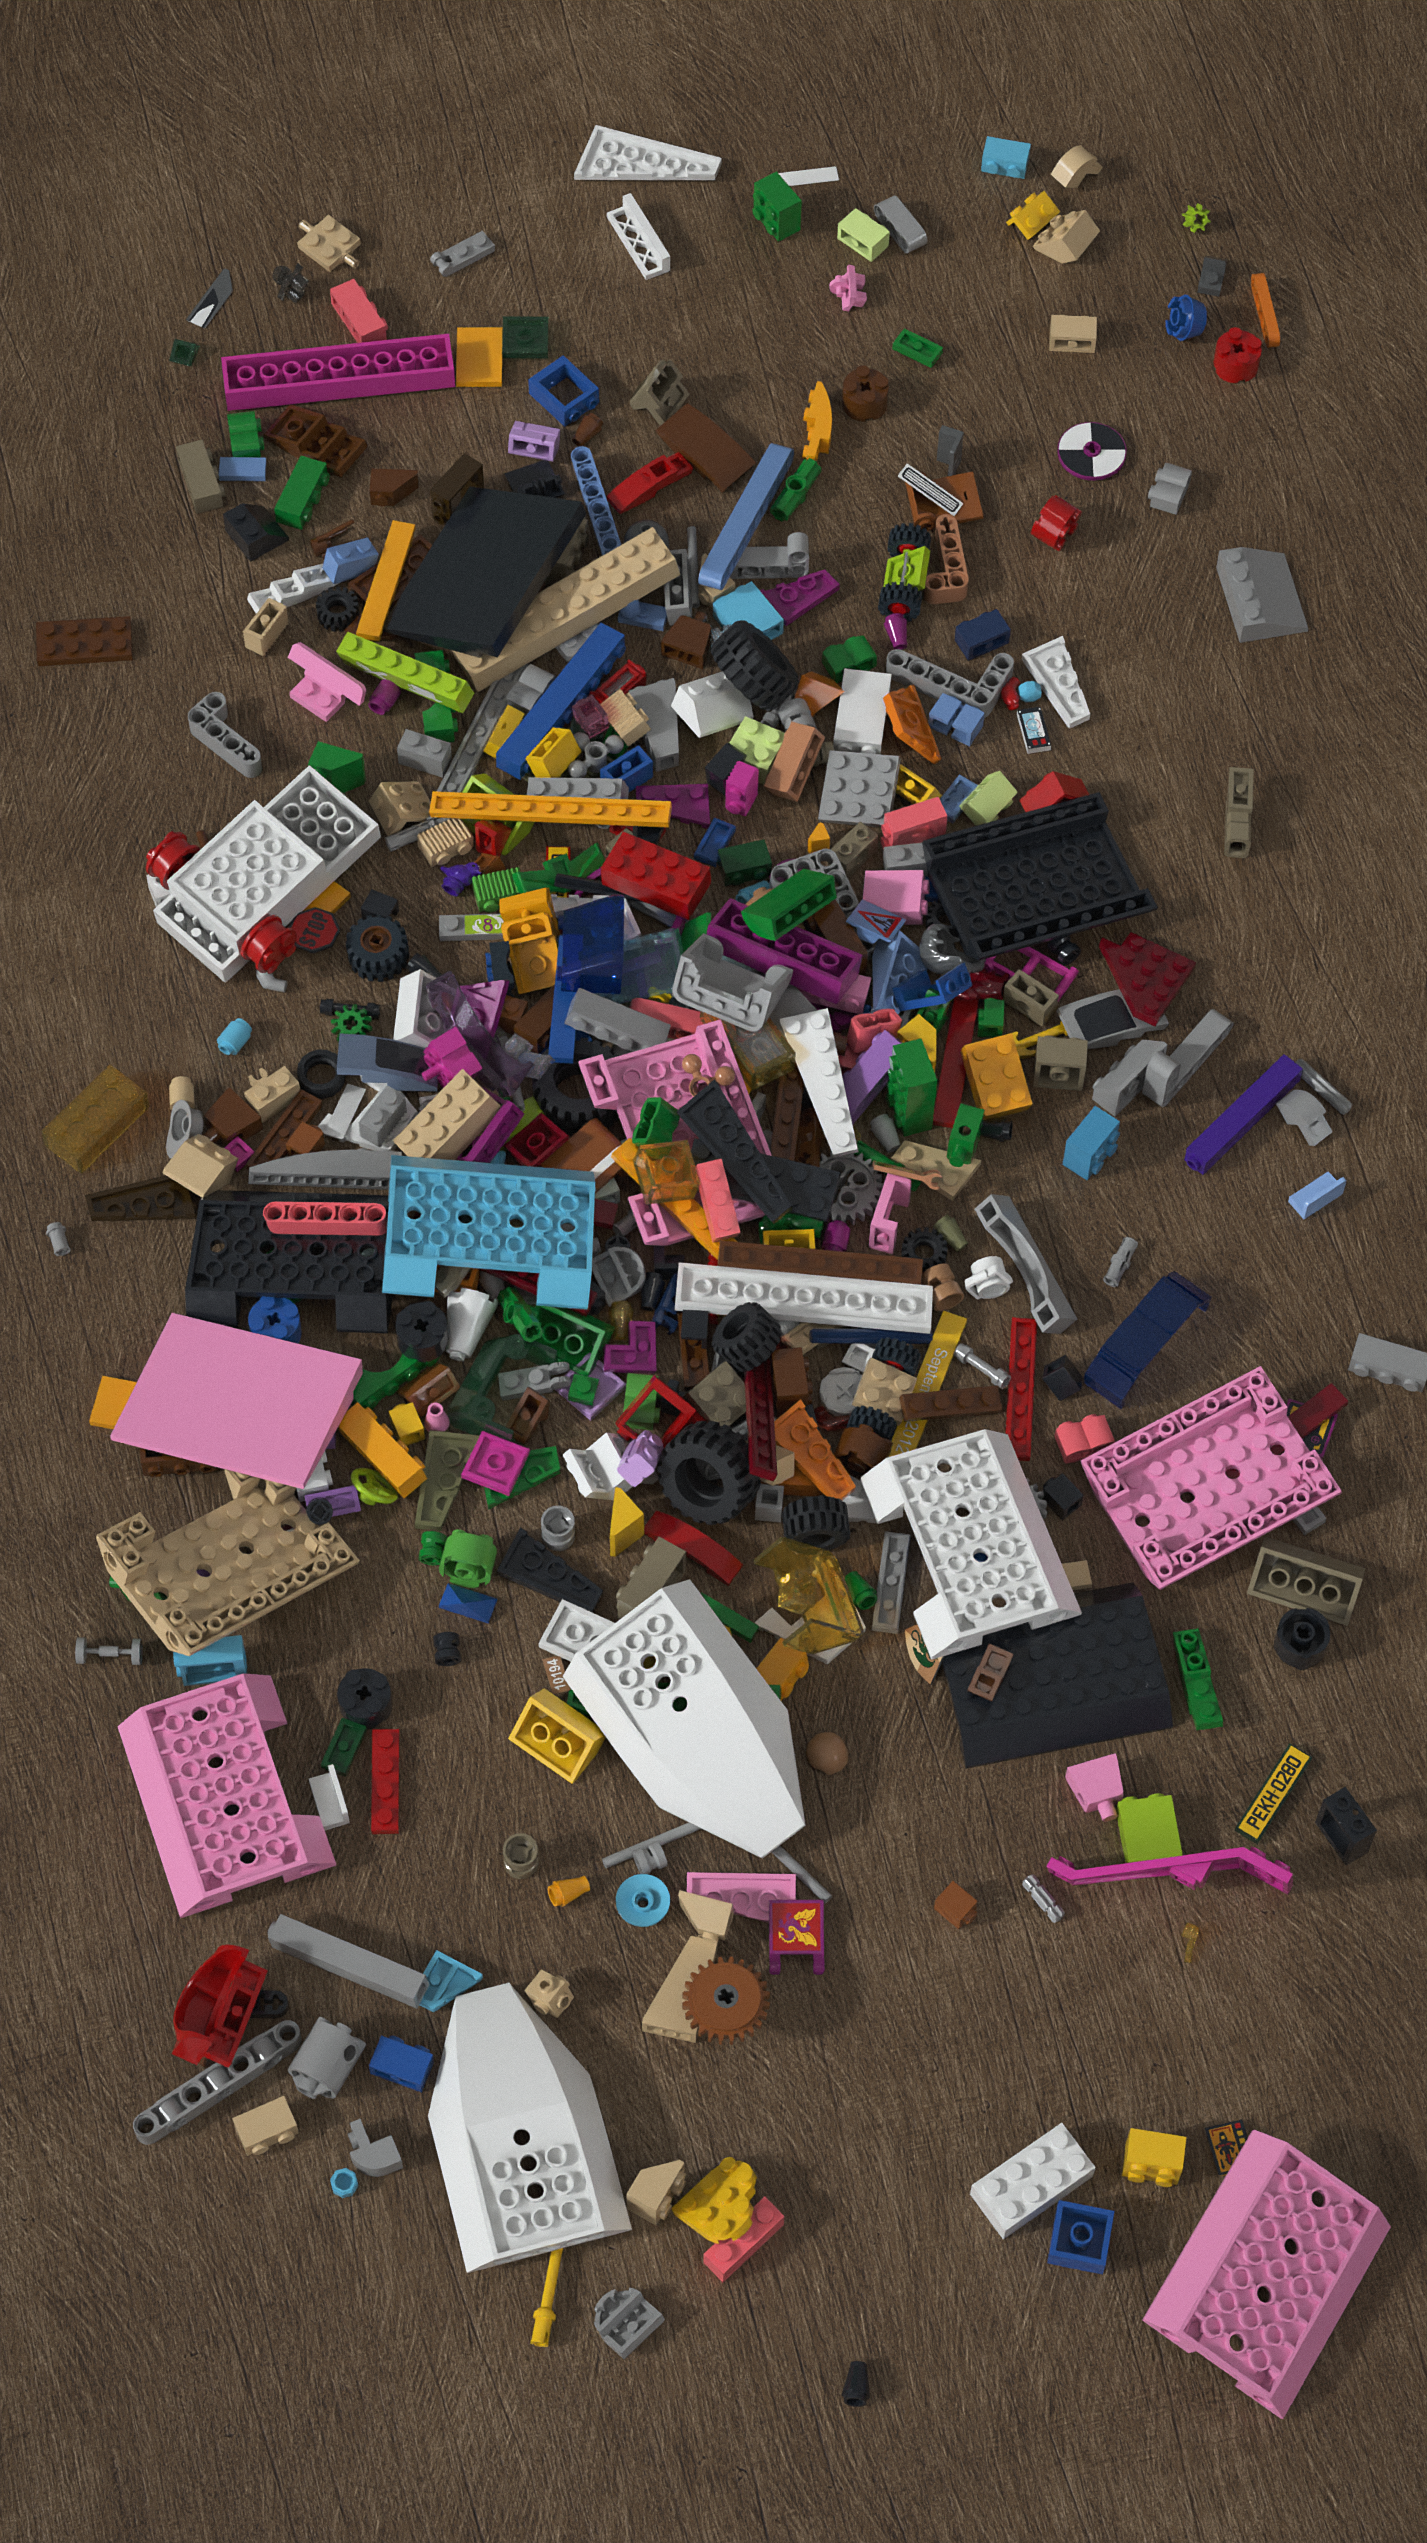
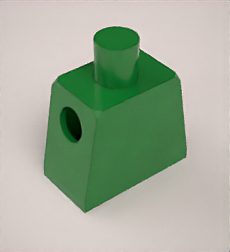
[946,1103,985,1167]

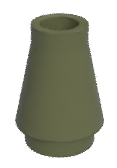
[933,1214,969,1253]

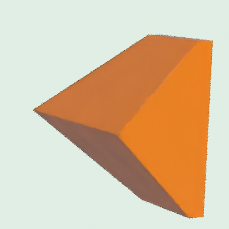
[794,671,845,717]

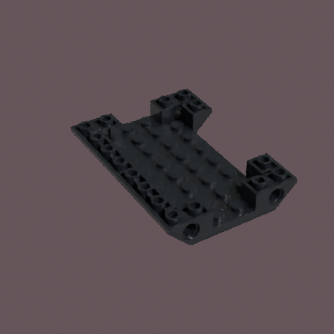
[185,1190,393,1334]

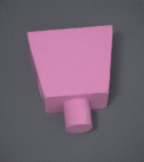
[1065,1753,1124,1822]

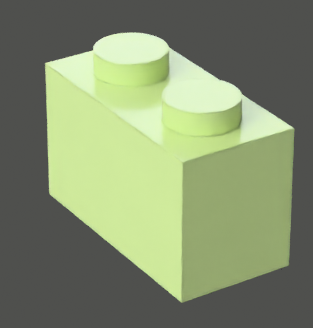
[837,208,890,262]
[959,771,1018,826]

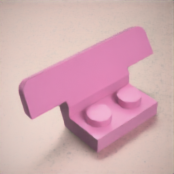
[288,642,366,722]

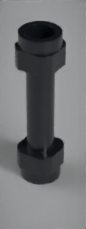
[320,998,381,1020]

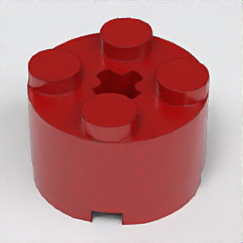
[1213,327,1262,383]
[1031,495,1082,552]

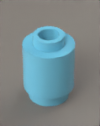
[217,1018,252,1055]

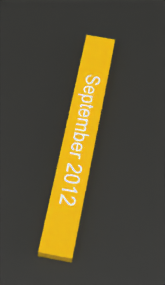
[889,1310,967,1457]

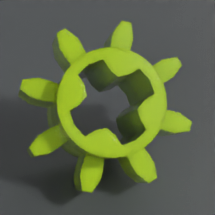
[1182,203,1211,233]

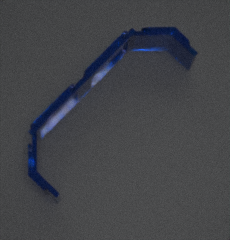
[1084,1271,1212,1409]

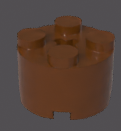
[842,365,889,422]
[833,1424,893,1478]

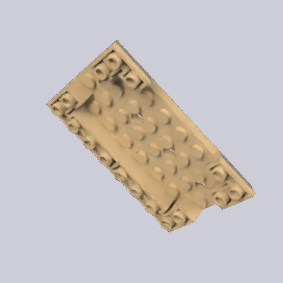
[96,1469,360,1656]

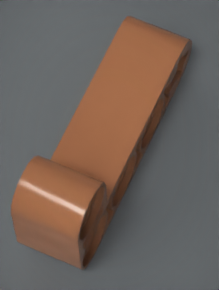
[923,514,969,604]

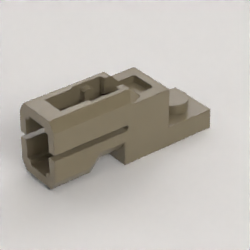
[1224,767,1254,858]

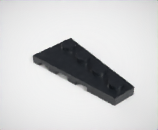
[497,1527,603,1613]

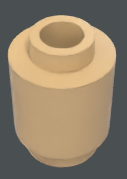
[169,1076,195,1111]

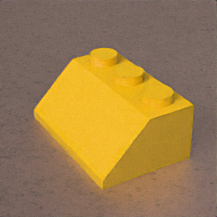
[508,1688,606,1784]

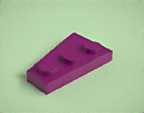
[760,569,840,626]

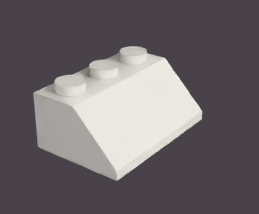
[671,671,754,738]
[393,969,456,1049]

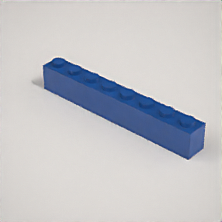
[496,623,626,780]

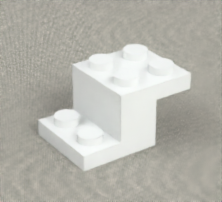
[563,1432,658,1500]

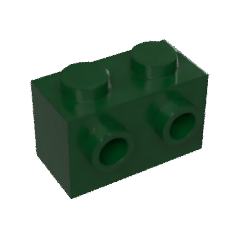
[717,839,772,886]

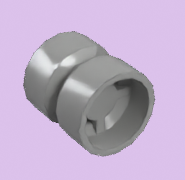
[778,698,817,732]
[541,1506,575,1551]

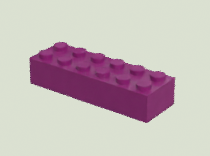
[707,898,862,1004]

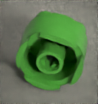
[439,1529,497,1588]

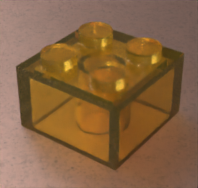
[633,1140,701,1205]

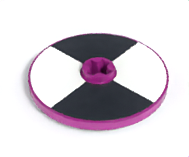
[1057,422,1127,481]

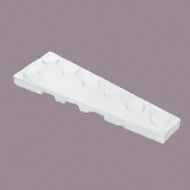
[780,1008,858,1157]

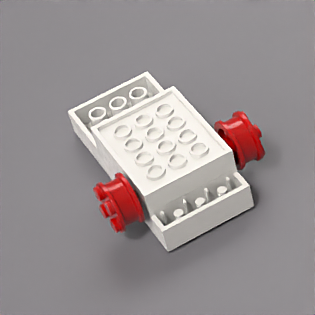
[146,765,381,983]

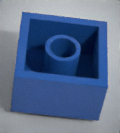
[1047,2200,1114,2275]

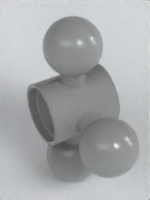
[568,732,624,778]

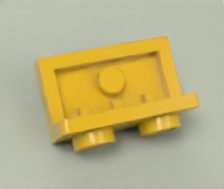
[1006,191,1060,240]

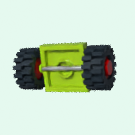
[878,523,931,622]

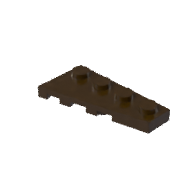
[85,1175,196,1221]

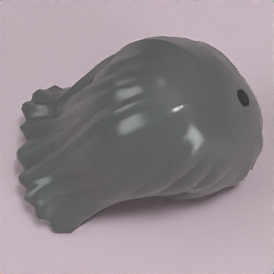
[919,924,986,974]

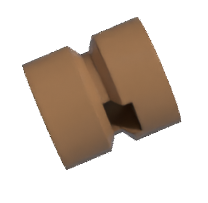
[921,1263,964,1311]

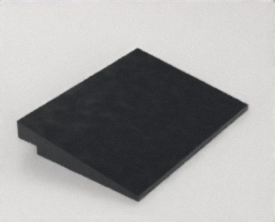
[383,486,587,658]

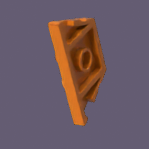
[883,685,941,764]

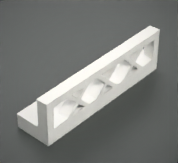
[607,193,670,280]

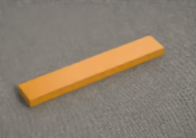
[356,520,416,642]

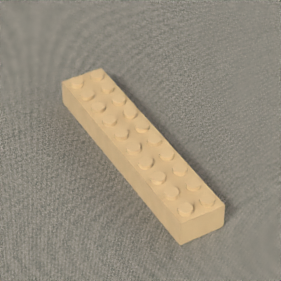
[452,527,680,693]

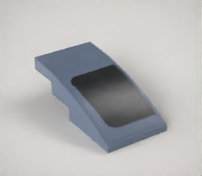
[337,1033,438,1091]

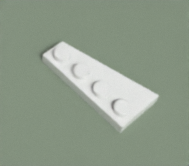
[1021,636,1090,729]

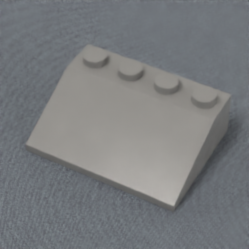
[1216,547,1308,643]

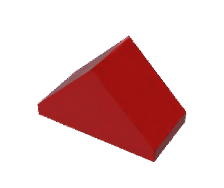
[475,820,512,858]

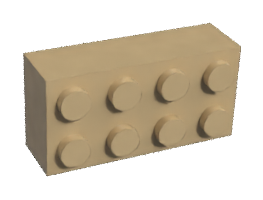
[393,1069,501,1160]

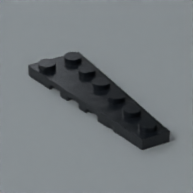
[677,1080,793,1224]

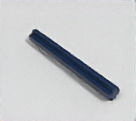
[809,1329,933,1344]

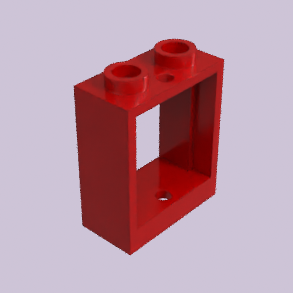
[615,1375,696,1448]

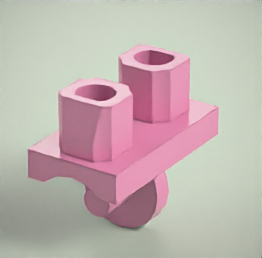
[829,265,867,312]

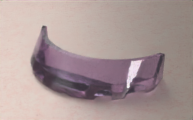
[426,971,534,1098]

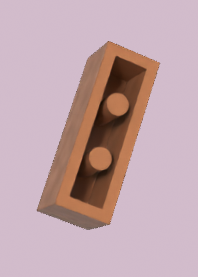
[764,721,825,802]

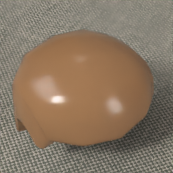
[806,1732,849,1775]

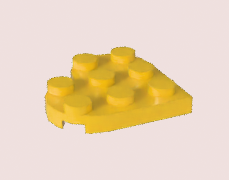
[671,2157,757,2244]

